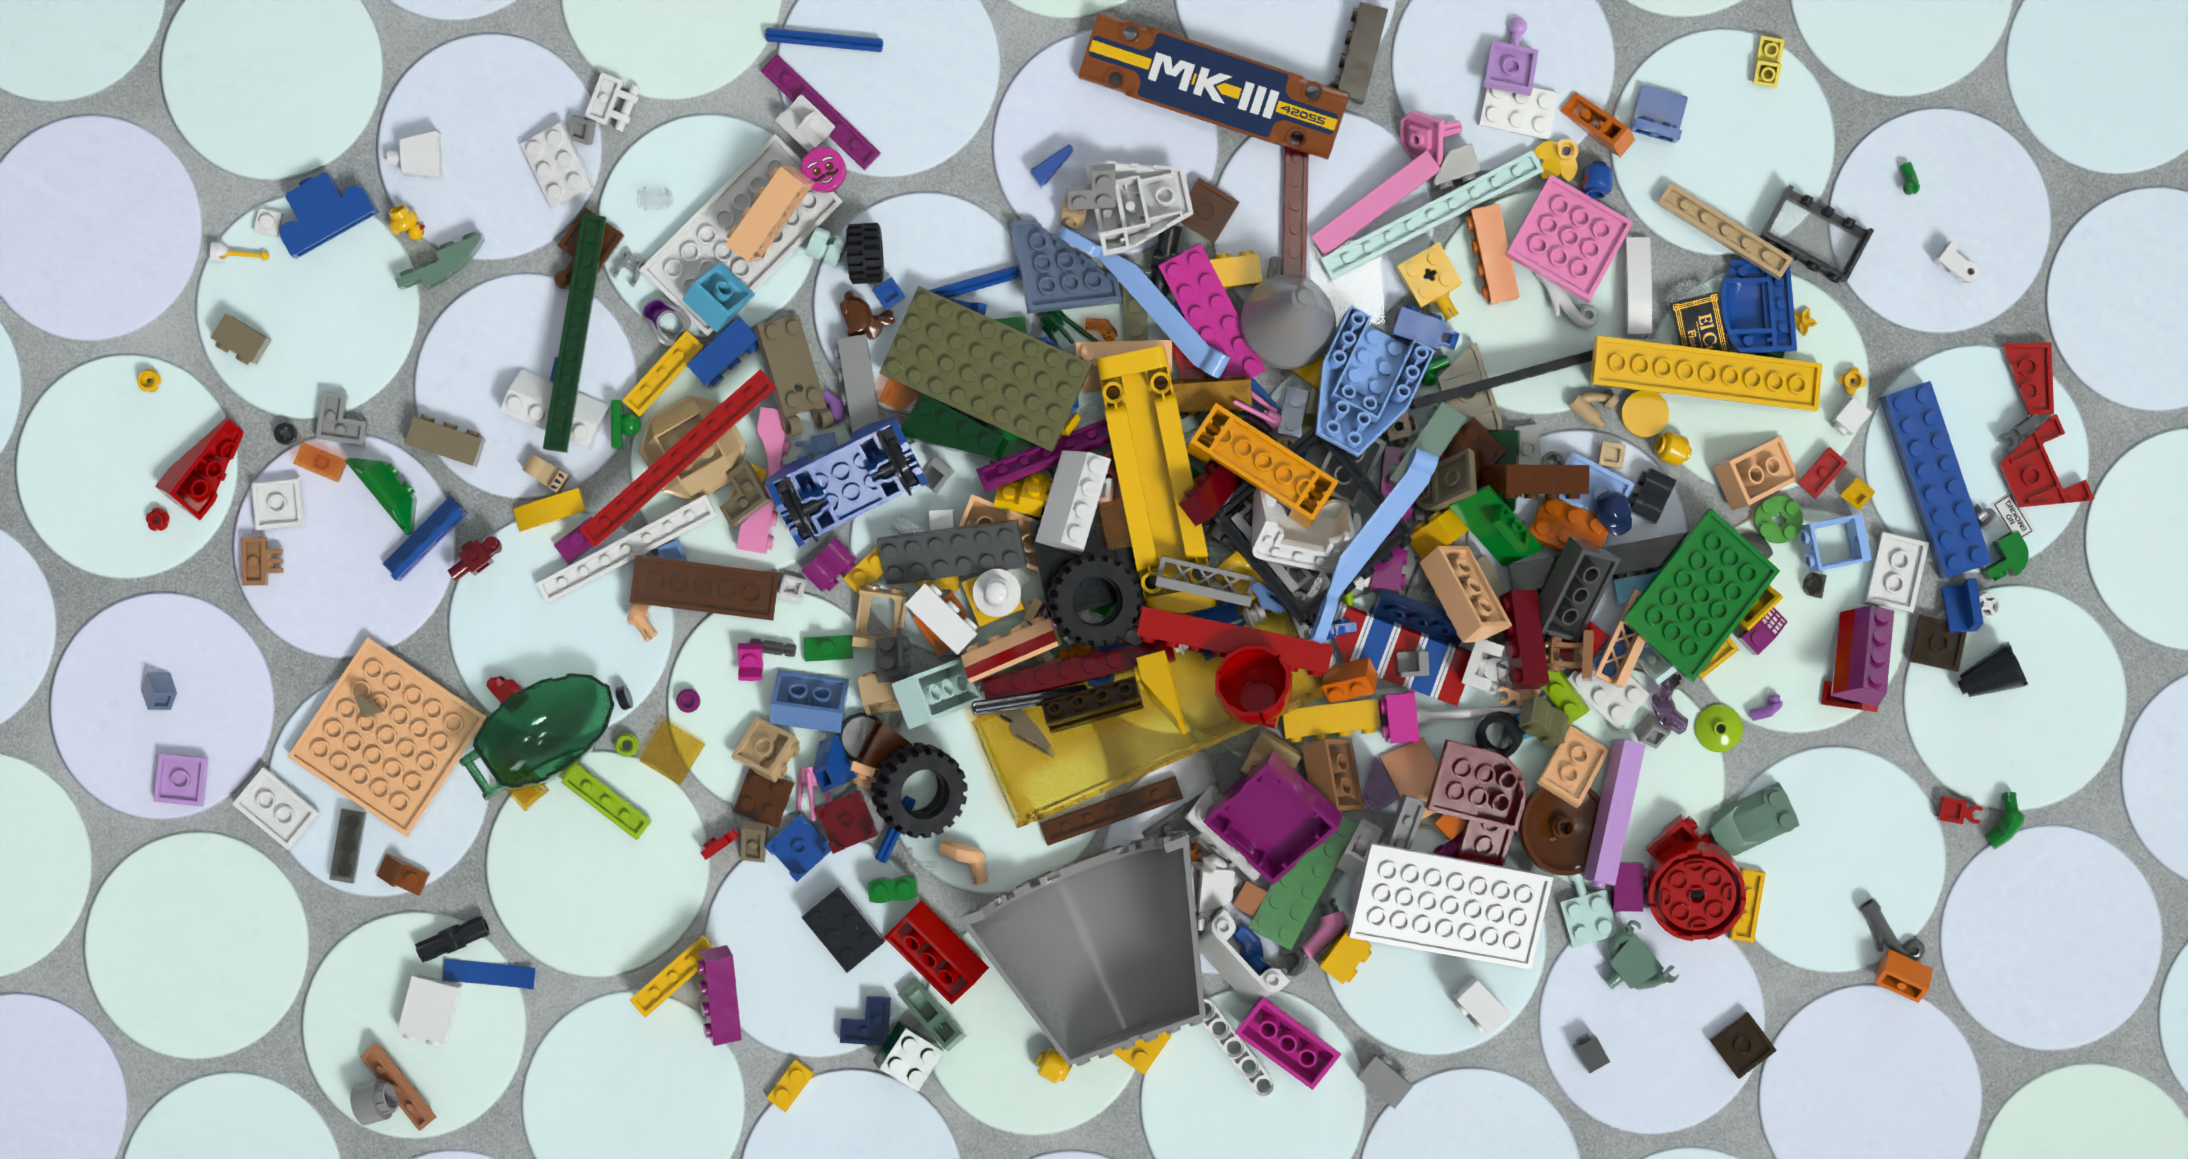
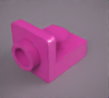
[737,643,764,681]

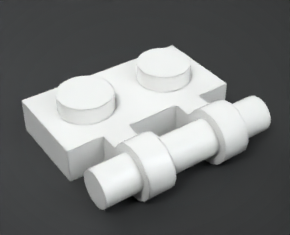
[584,72,640,132]

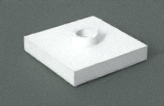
[251,478,305,531]

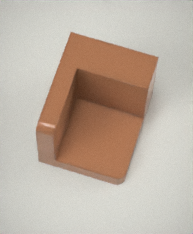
[1232,879,1267,916]

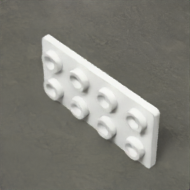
[1185,783,1261,881]

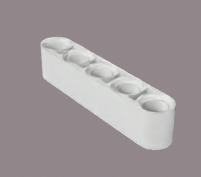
[1202,997,1274,1097]

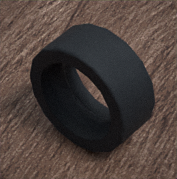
[1475,711,1524,758]

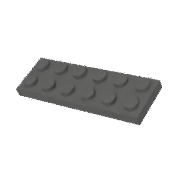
[877,519,1027,585]

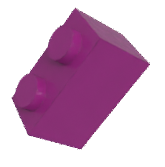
[1611,862,1648,912]

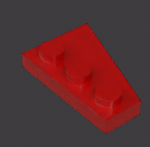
[2001,342,2054,415]

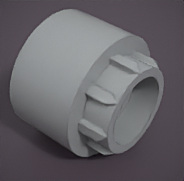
[350,1079,399,1125]

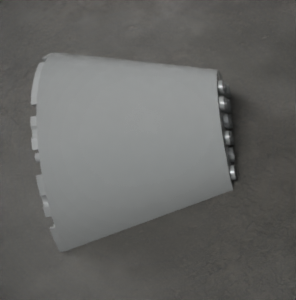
[960,830,1205,1066]

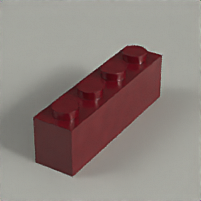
[1178,461,1244,527]
[1499,590,1550,689]

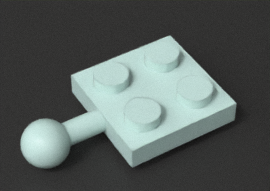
[1559,865,1618,948]

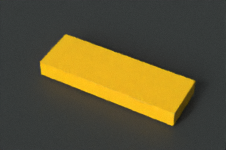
[1729,868,1766,943]

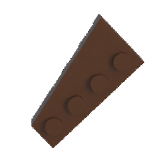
[1481,464,1590,499]

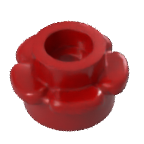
[146,508,170,531]

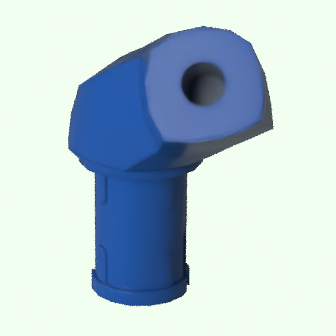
[1232,923,1271,976]

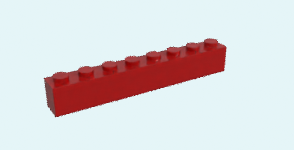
[1136,606,1334,677]

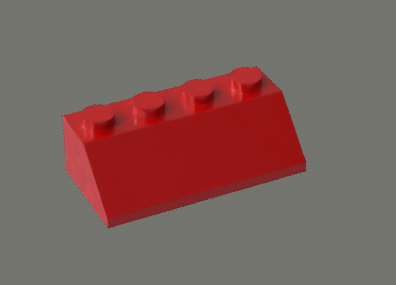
[884,900,989,1005]

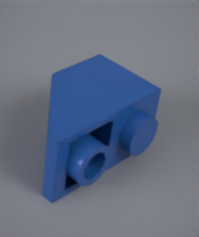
[813,734,857,793]

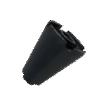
[1957,641,2029,697]

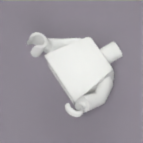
[1192,854,1243,931]

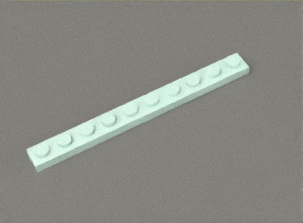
[1320,150,1544,281]

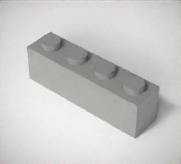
[834,334,880,432]

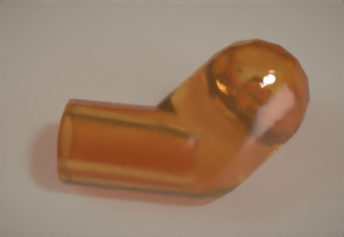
[1085,318,1117,341]

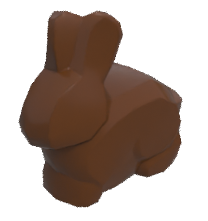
[839,290,895,340]

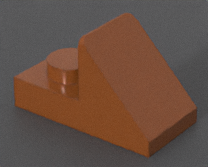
[376,854,431,896]

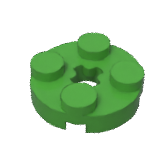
[1754,496,1803,544]

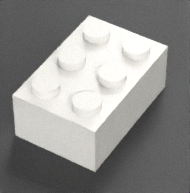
[905,583,979,655]

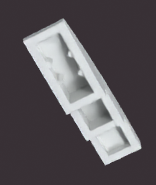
[1625,237,1652,336]

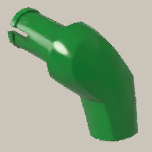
[1985,792,2024,850]

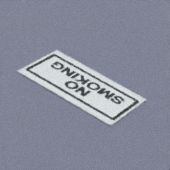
[1990,493,2036,538]

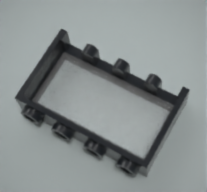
[1759,185,1874,284]

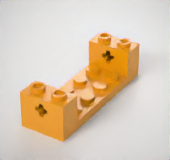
[1187,403,1339,530]

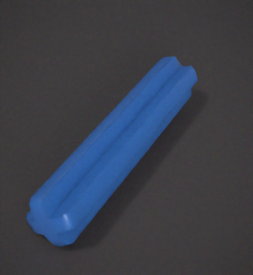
[875,796,916,863]

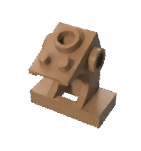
[1544,630,1594,681]

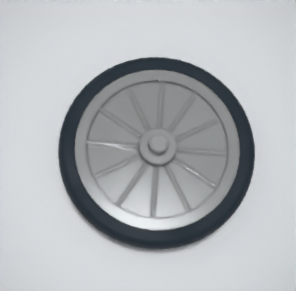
[838,712,881,761]

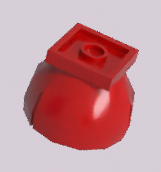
[1215,646,1293,729]

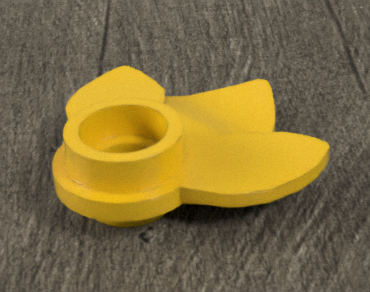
[1534,139,1578,182]

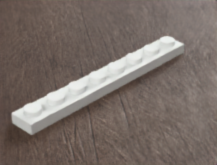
[536,494,718,604]

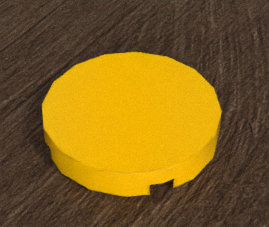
[1621,391,1669,437]

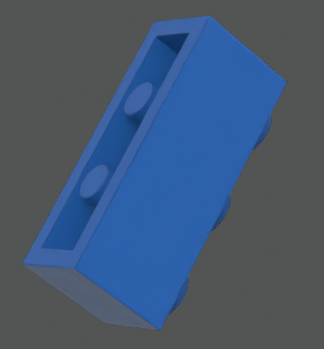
[686,317,759,388]

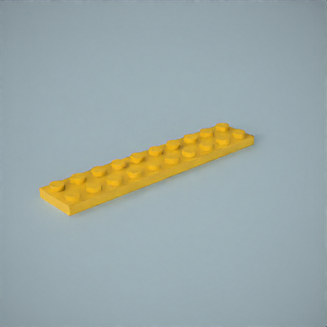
[1590,336,1822,412]

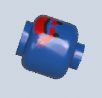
[1581,161,1614,198]

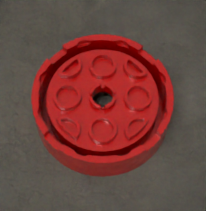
[1647,841,1746,941]

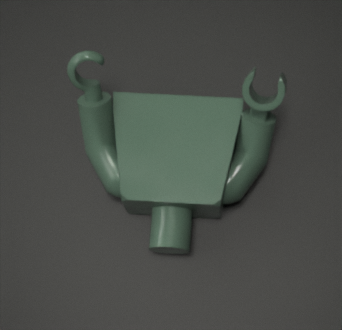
[1603,920,1679,990]

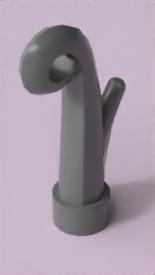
[1859,898,1925,961]

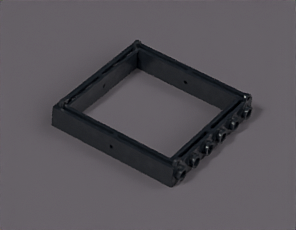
[1212,425,1414,626]

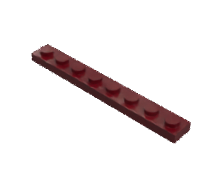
[981,639,1176,699]

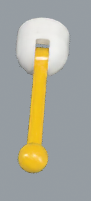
[210,242,270,262]

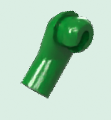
[1900,161,1920,195]
[1422,355,1450,386]

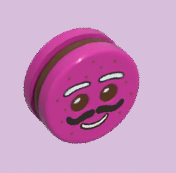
[801,147,847,193]

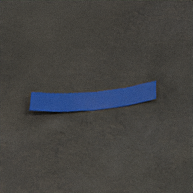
[442,959,535,989]

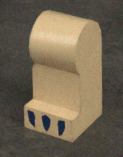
[522,453,572,493]

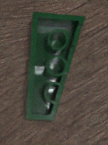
[902,393,1009,462]

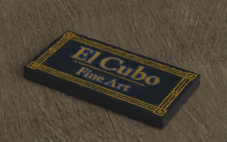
[1669,291,1730,352]

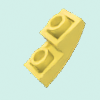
[1753,35,1785,88]

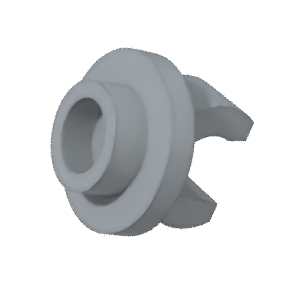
[1973,504,1997,530]

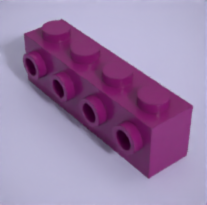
[696,945,742,1046]

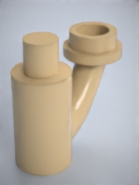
[1568,392,1620,429]

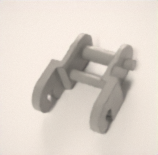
[613,251,645,287]

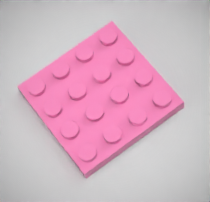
[1505,174,1634,303]

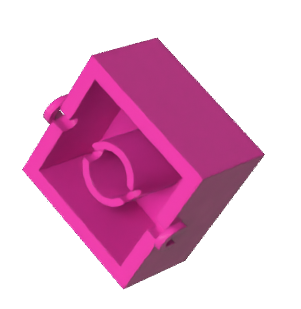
[1378,689,1420,744]

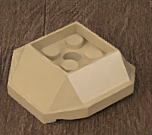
[639,395,747,501]

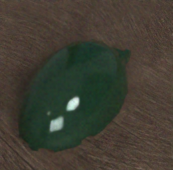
[459,673,615,801]

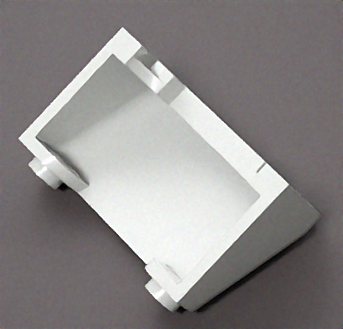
[1251,488,1356,573]
[1198,907,1290,1004]

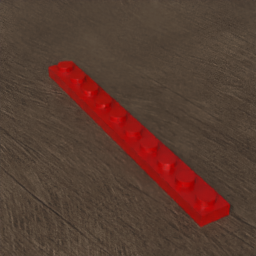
[579,369,777,548]

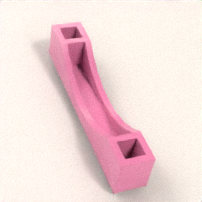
[736,407,790,554]

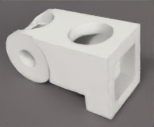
[1933,241,1981,283]

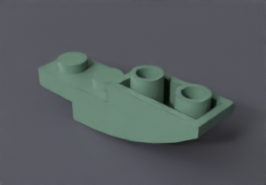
[395,232,485,290]

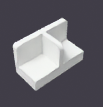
[775,95,835,152]

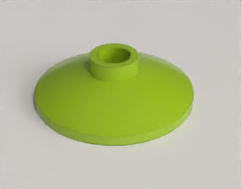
[1695,705,1743,752]

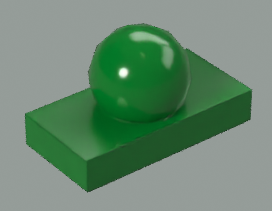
[611,400,641,449]

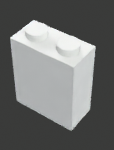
[397,974,462,1046]

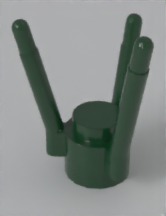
[1040,311,1099,346]

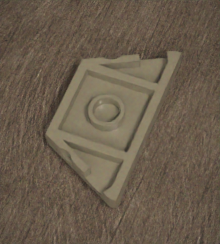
[1437,342,1505,431]

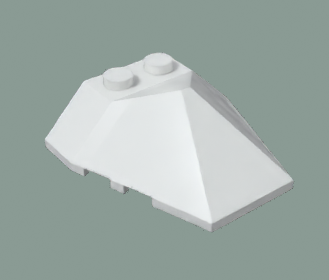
[1085,160,1193,257]

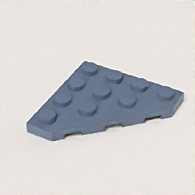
[1009,219,1122,314]

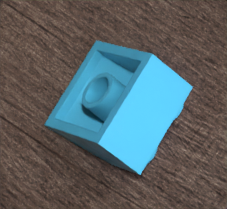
[682,262,755,332]

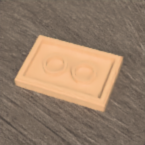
[1536,725,1610,808]

